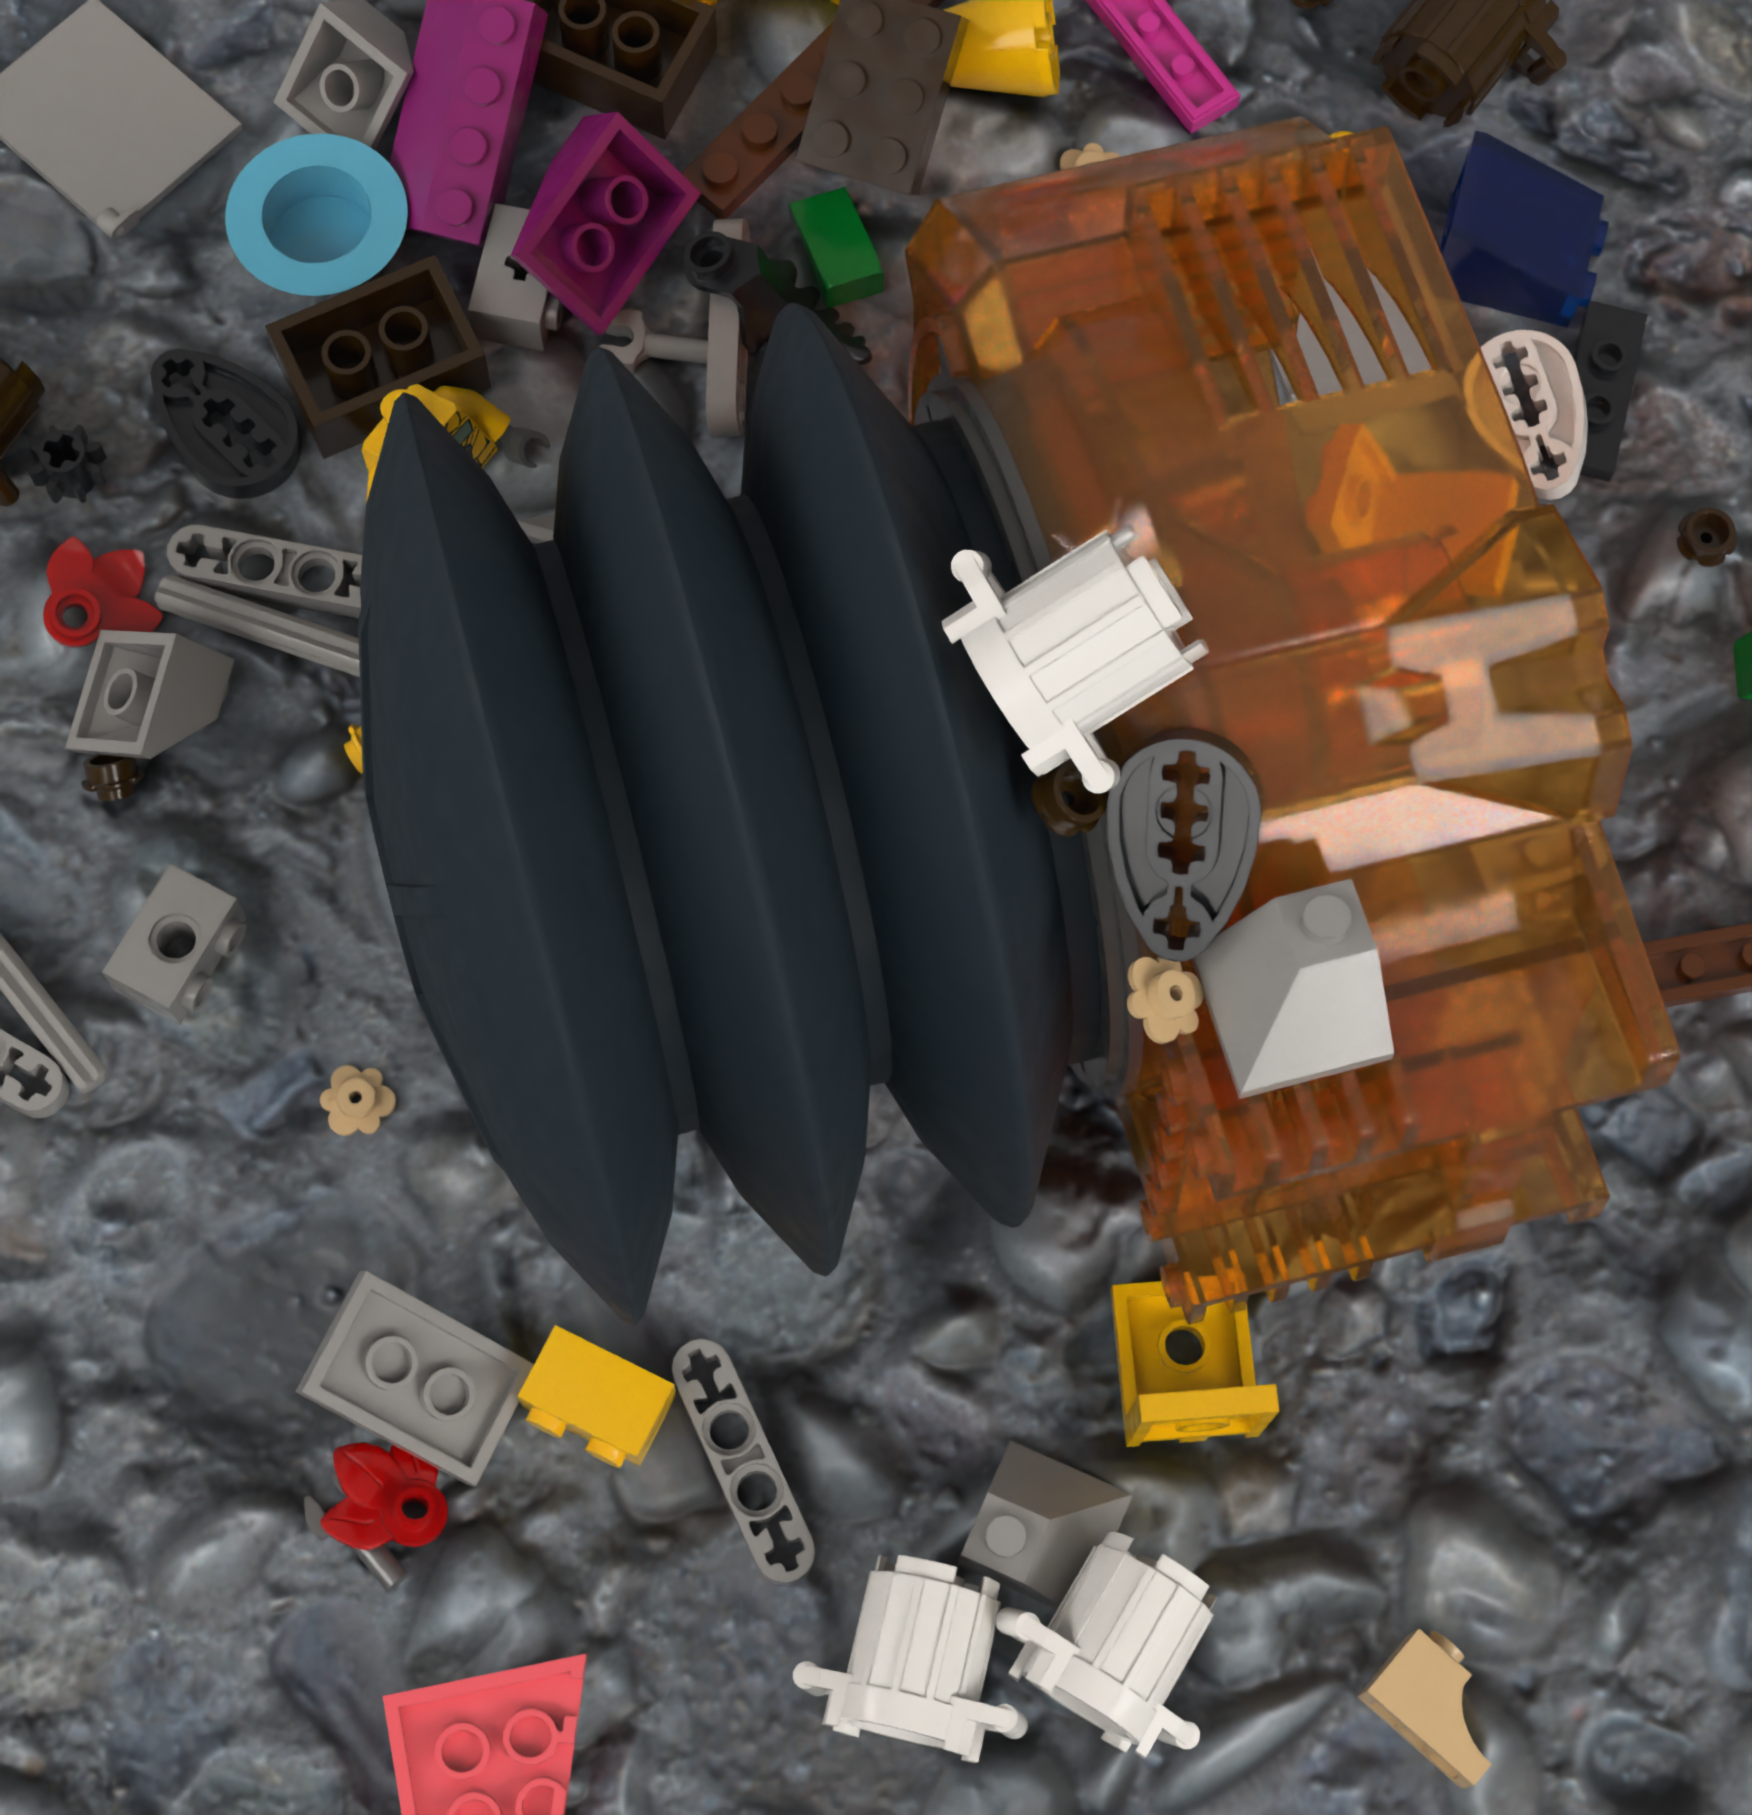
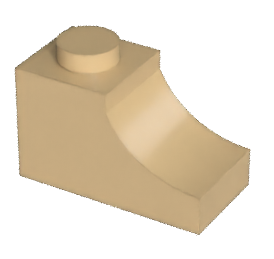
[1357,1629,1492,1789]

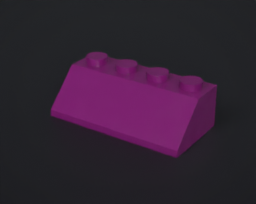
[389,0,548,249]

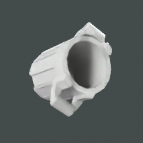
[942,522,1209,793]
[995,1531,1218,1759]
[793,1555,1028,1763]

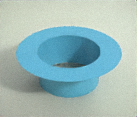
[225,133,408,296]

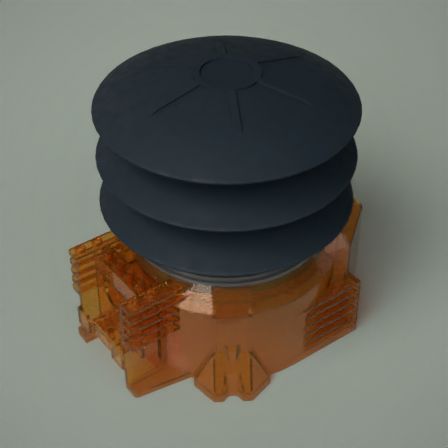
[358,116,1680,1326]

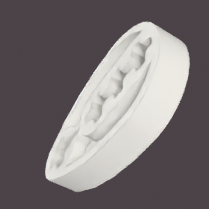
[1462,330,1588,500]

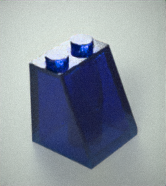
[1430,130,1609,328]

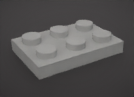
[295,1271,534,1486]

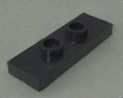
[1550,300,1648,482]

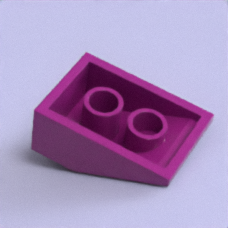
[510,112,701,335]

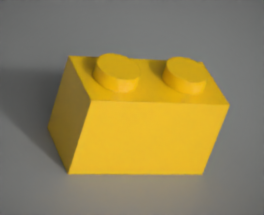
[517,1325,677,1468]

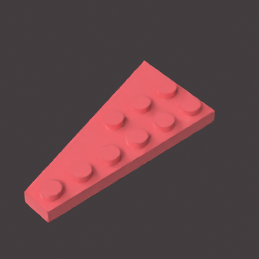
[383,1654,587,1815]

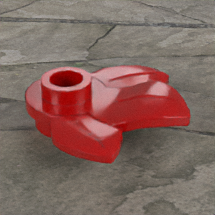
[43,536,163,648]
[320,1442,448,1551]

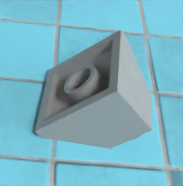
[273,0,414,150]
[65,630,235,759]
[1191,878,1394,1099]
[957,1440,1133,1609]

